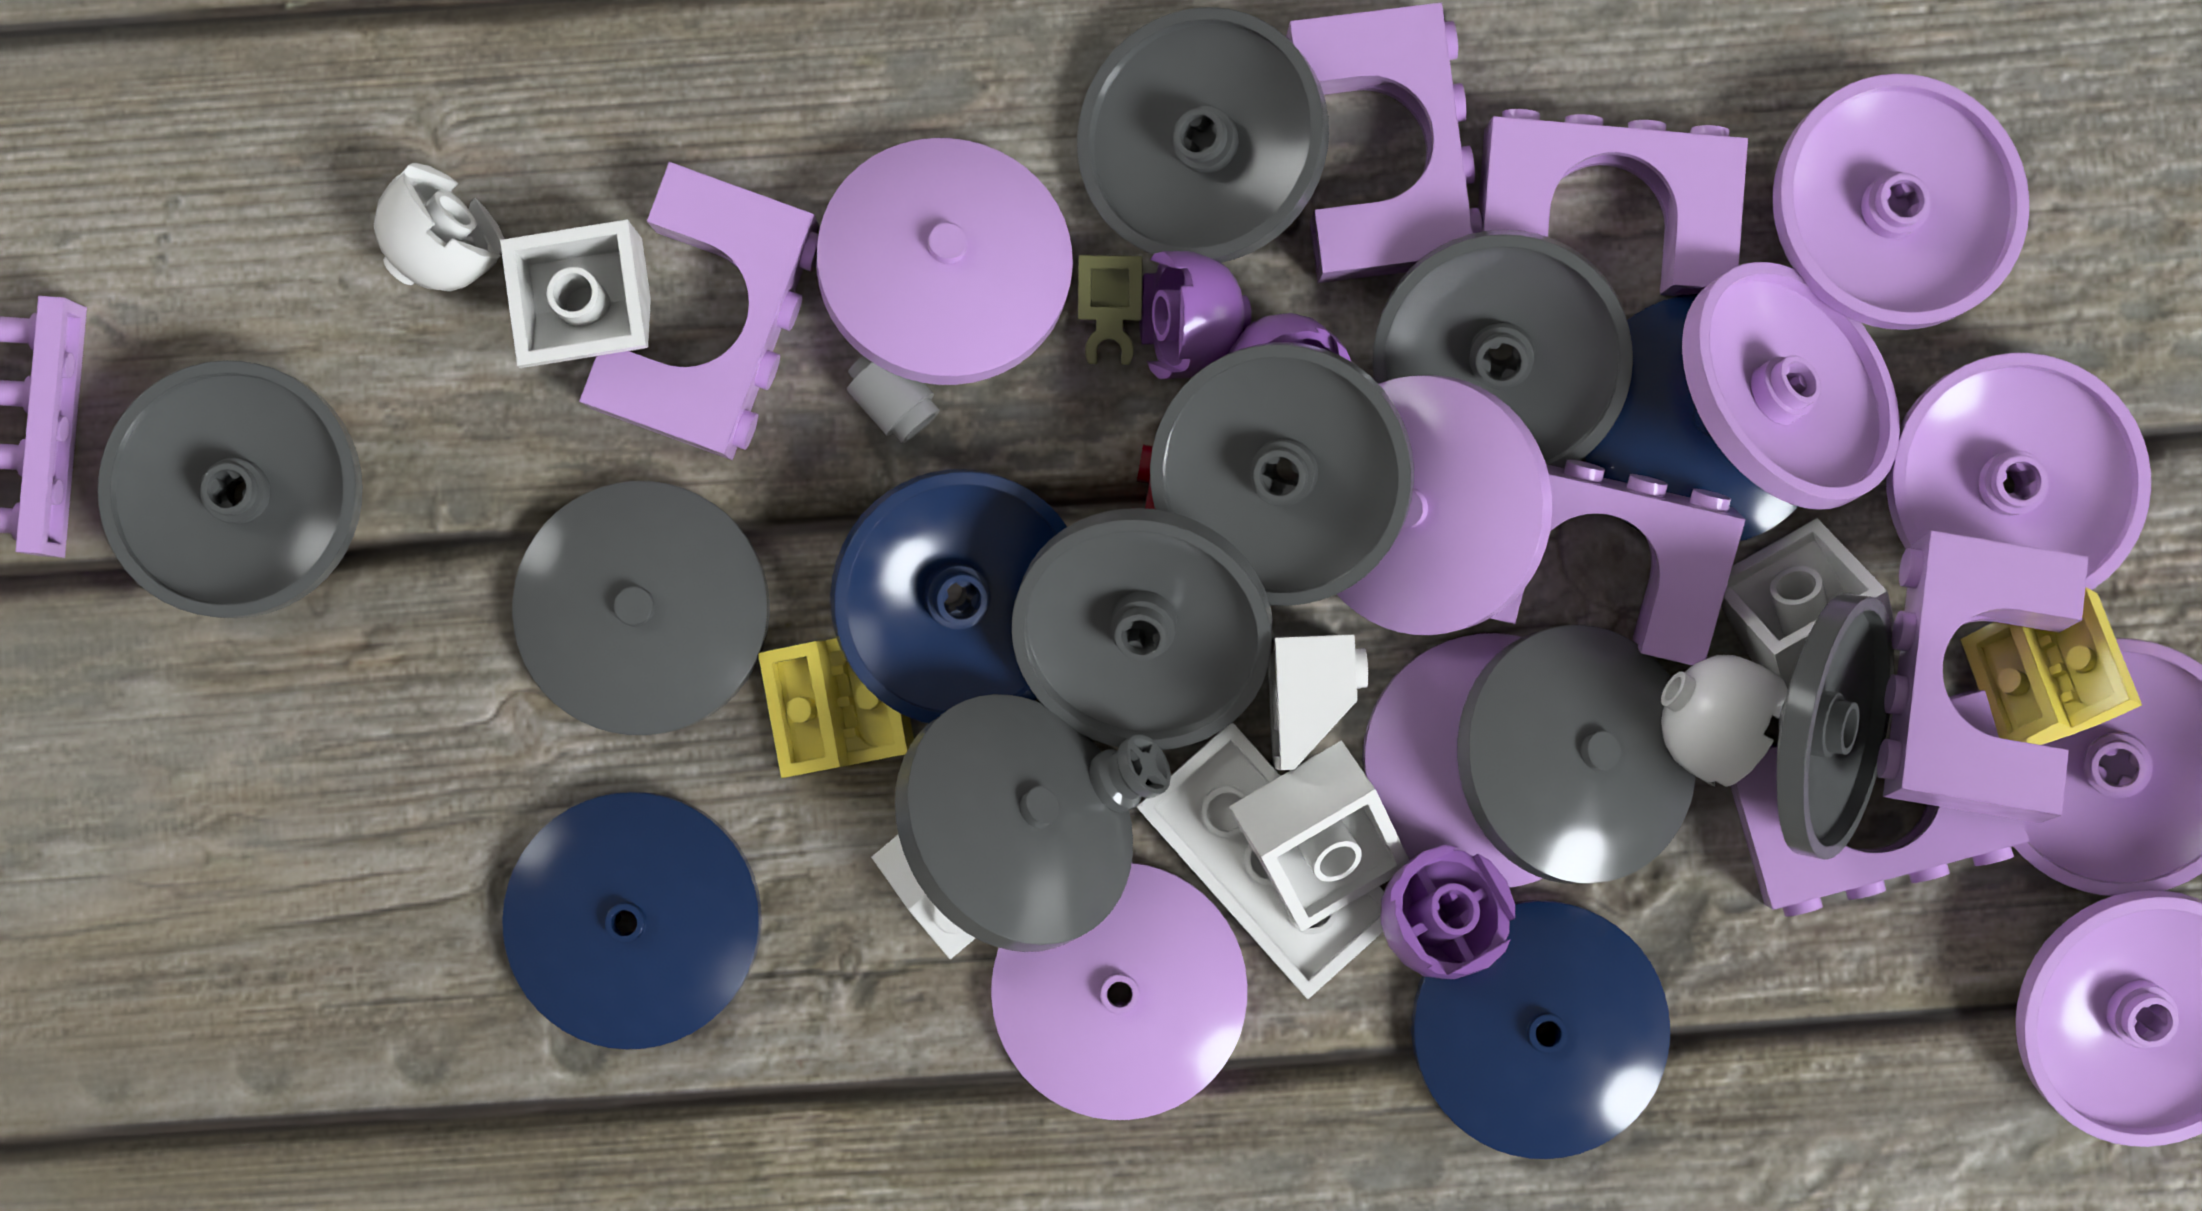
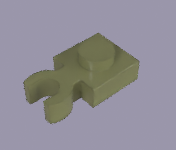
[1078,255,1143,365]

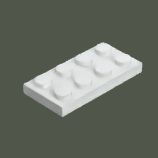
[1136,723,1384,999]

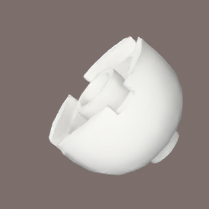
[374,163,504,291]
[1661,655,1788,787]

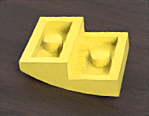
[1960,587,2142,745]
[758,638,914,778]

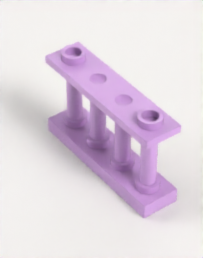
[0,296,87,558]

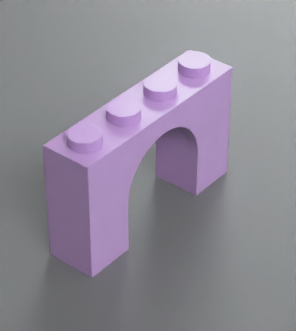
[1286,2,1483,283]
[1478,109,1748,296]
[579,162,820,460]
[1491,460,1745,665]
[1877,530,2089,823]
[1730,690,2030,917]

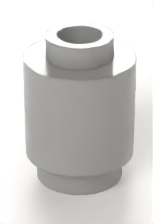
[846,356,940,444]

